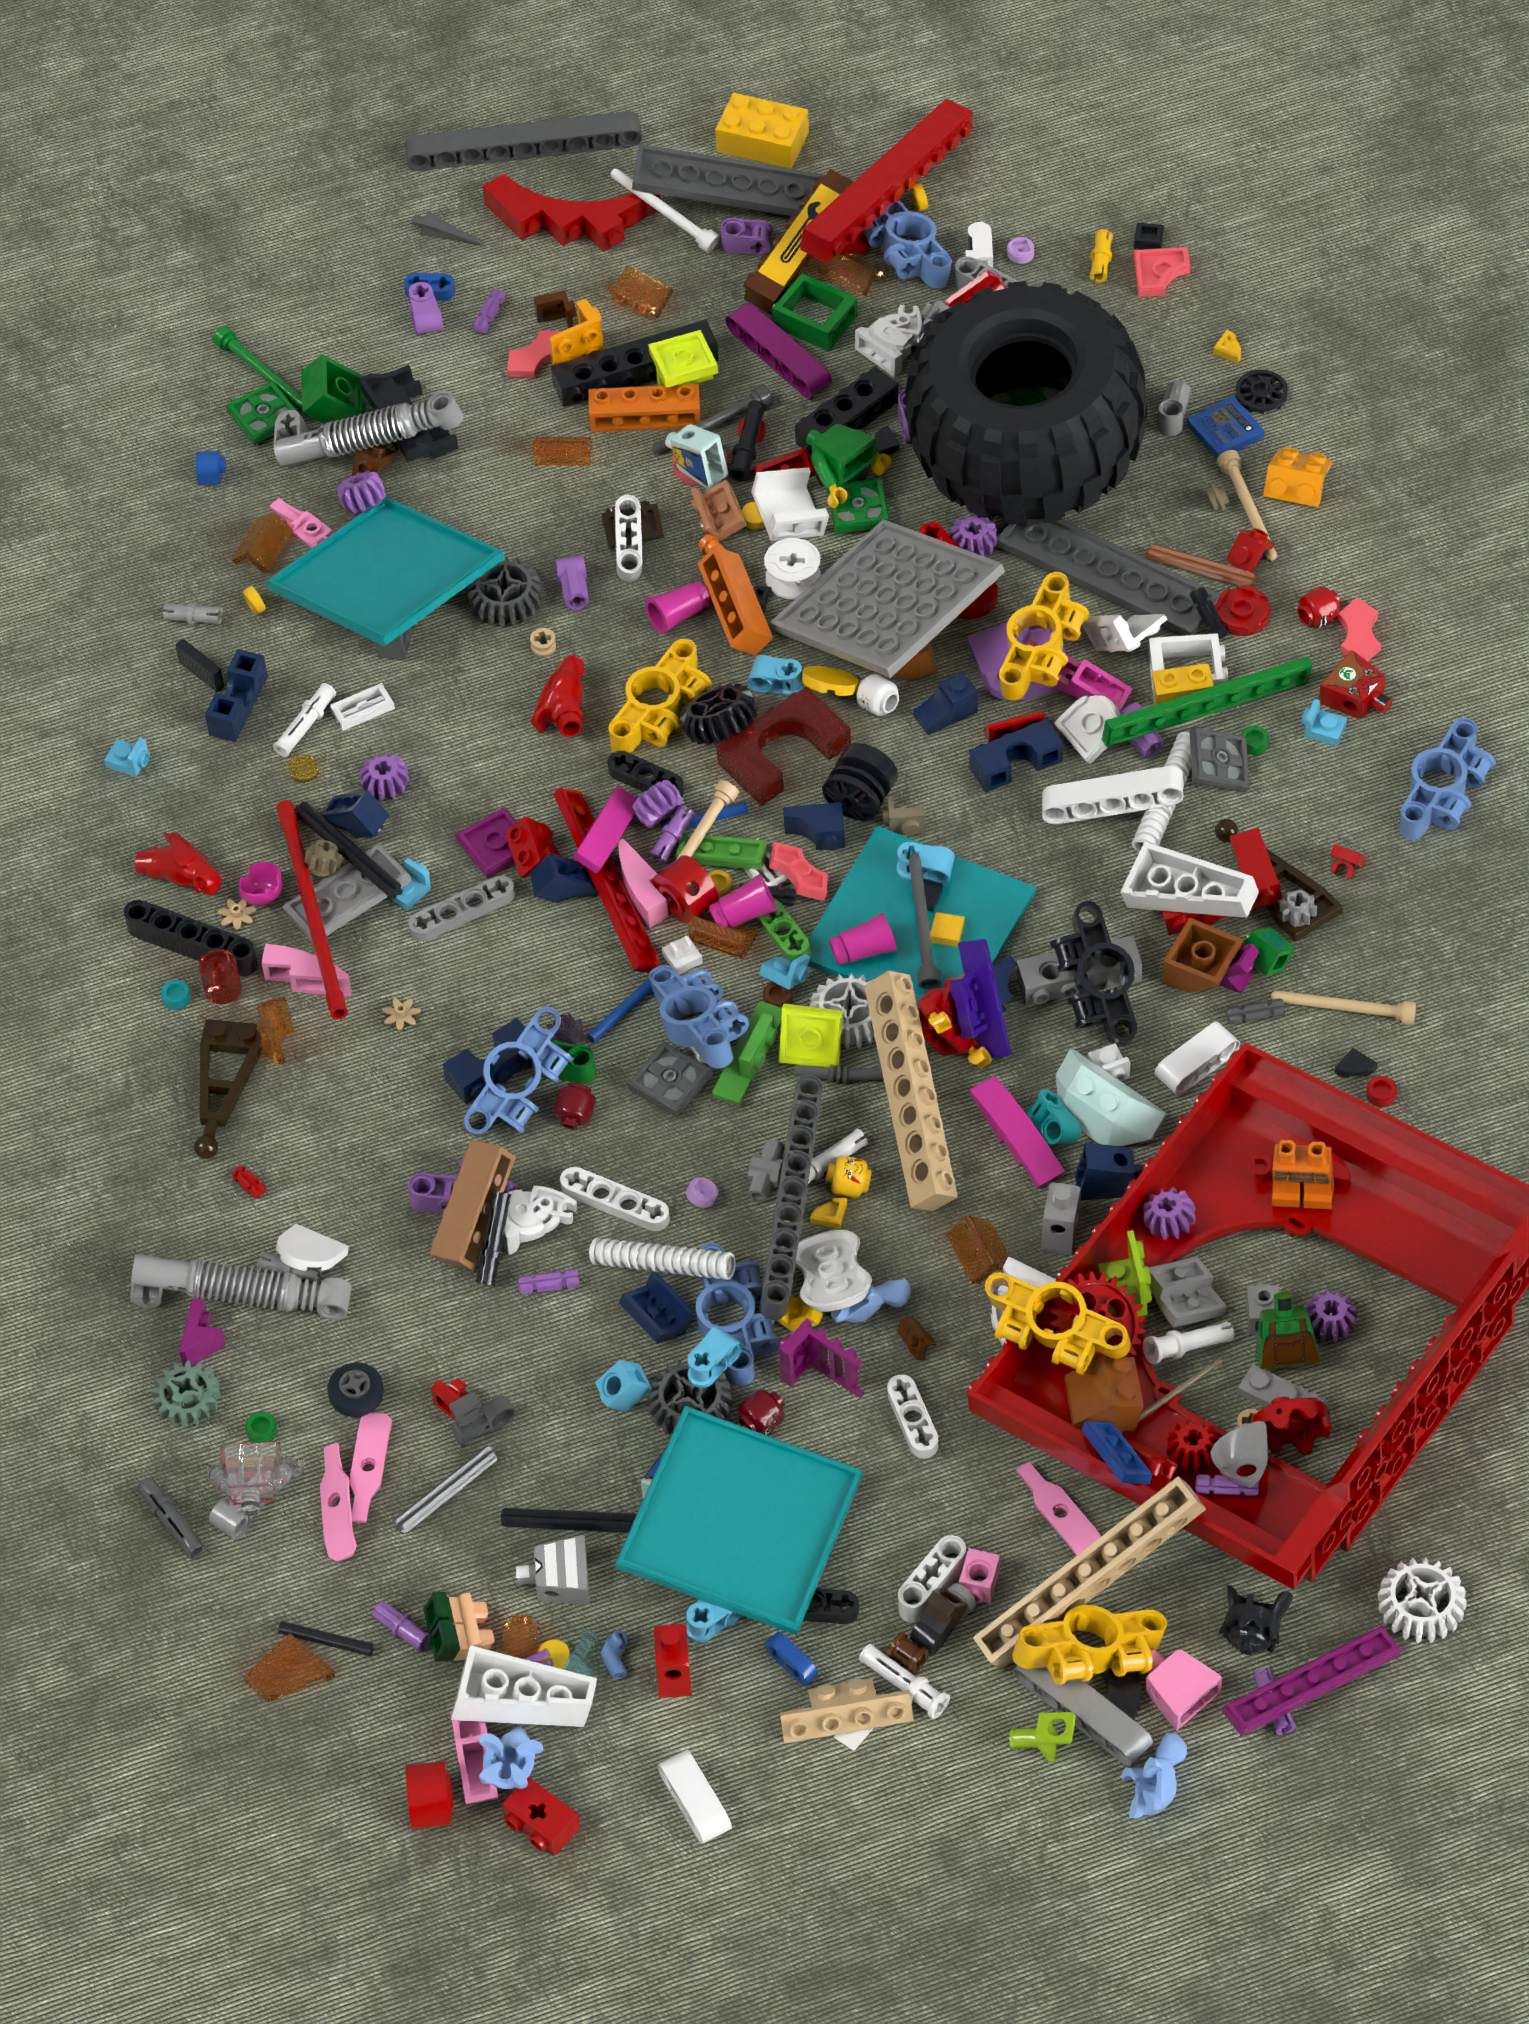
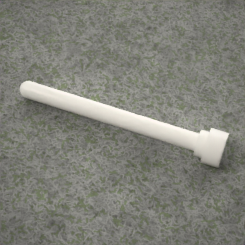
[611,169,720,253]

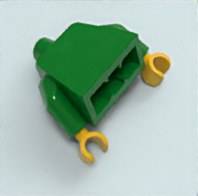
[806,424,891,508]

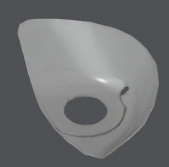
[1211,1421,1268,1488]

